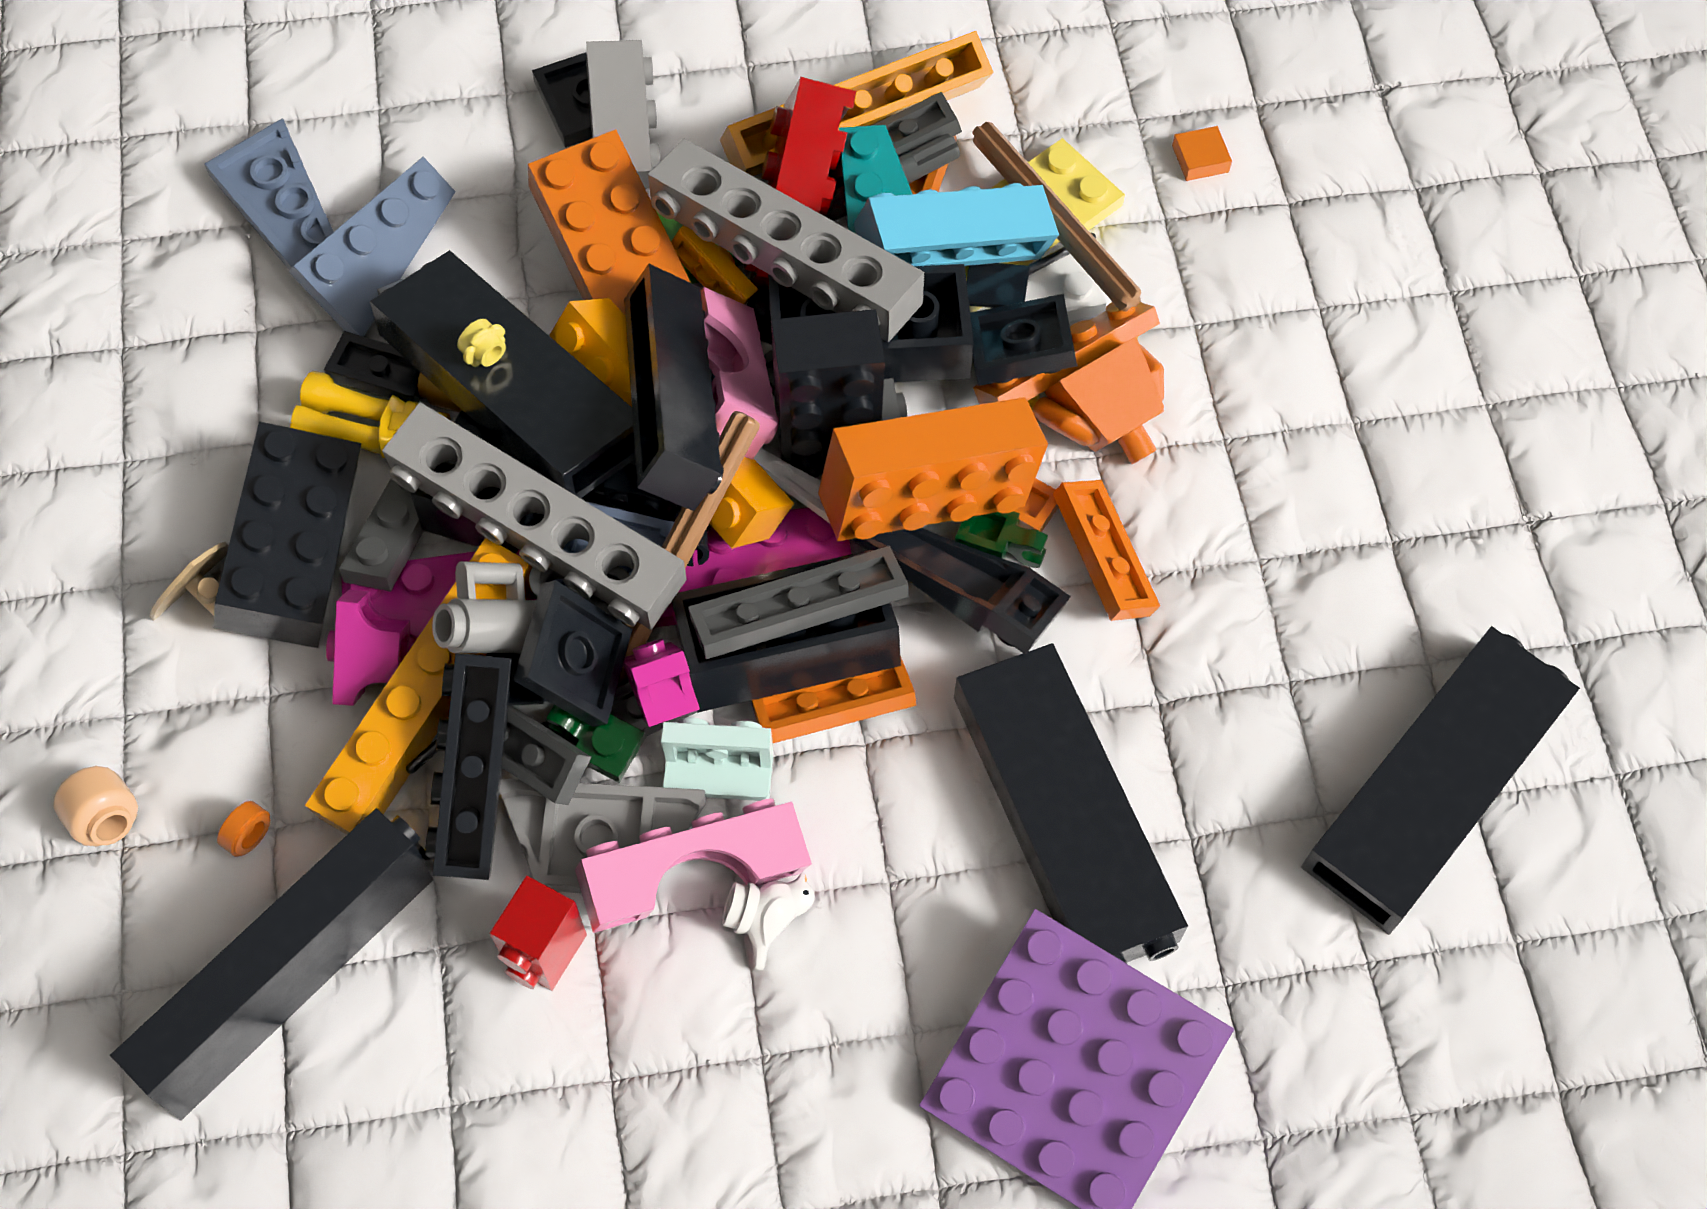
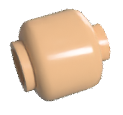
[53,766,138,847]

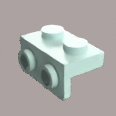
[661,717,774,801]

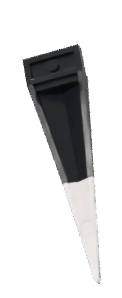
[754,448,1071,655]

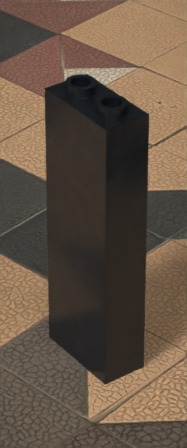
[370,250,635,498]
[1301,626,1580,935]
[954,643,1188,964]
[109,808,434,1121]

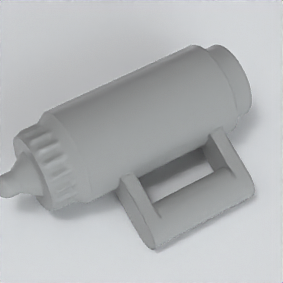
[432,561,537,654]

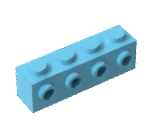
[853,183,1059,266]

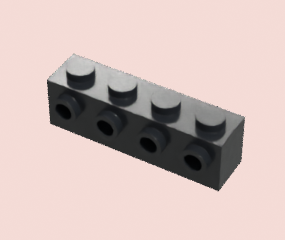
[425,653,513,880]

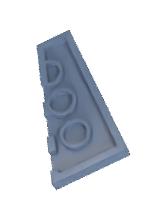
[204,118,333,270]
[289,156,456,336]

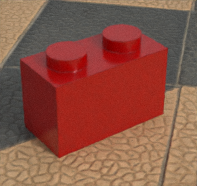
[489,875,587,991]

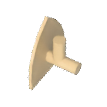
[150,542,229,621]

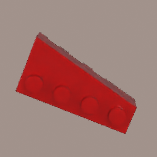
[744,77,857,290]

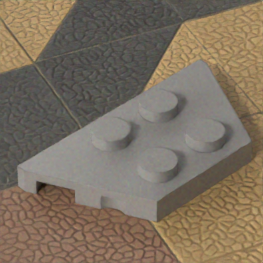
[500,779,706,893]

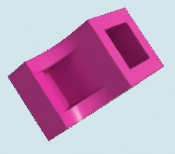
[326,590,410,706]
[623,639,700,727]

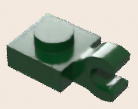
[955,511,1048,568]
[546,705,646,783]

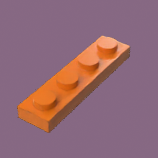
[973,302,1160,404]

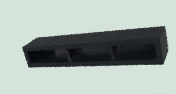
[624,263,724,511]

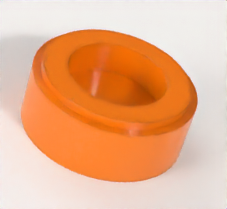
[217,801,270,857]

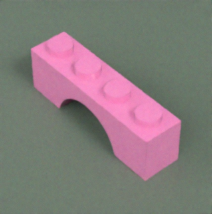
[700,287,779,460]
[575,798,812,933]

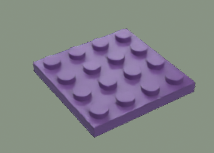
[919,909,1235,1209]

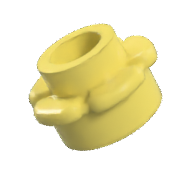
[457,319,506,367]

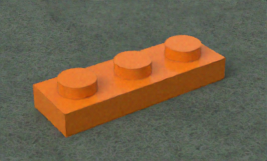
[1053,480,1160,621]
[751,655,916,744]

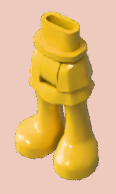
[290,371,454,458]

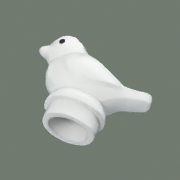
[722,873,815,971]

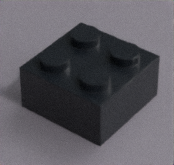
[603,464,677,521]

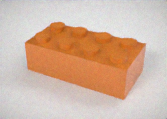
[528,129,691,315]
[818,397,1048,541]

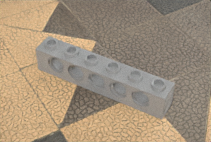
[648,138,924,342]
[382,402,687,630]

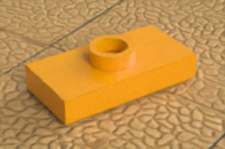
[671,225,758,305]

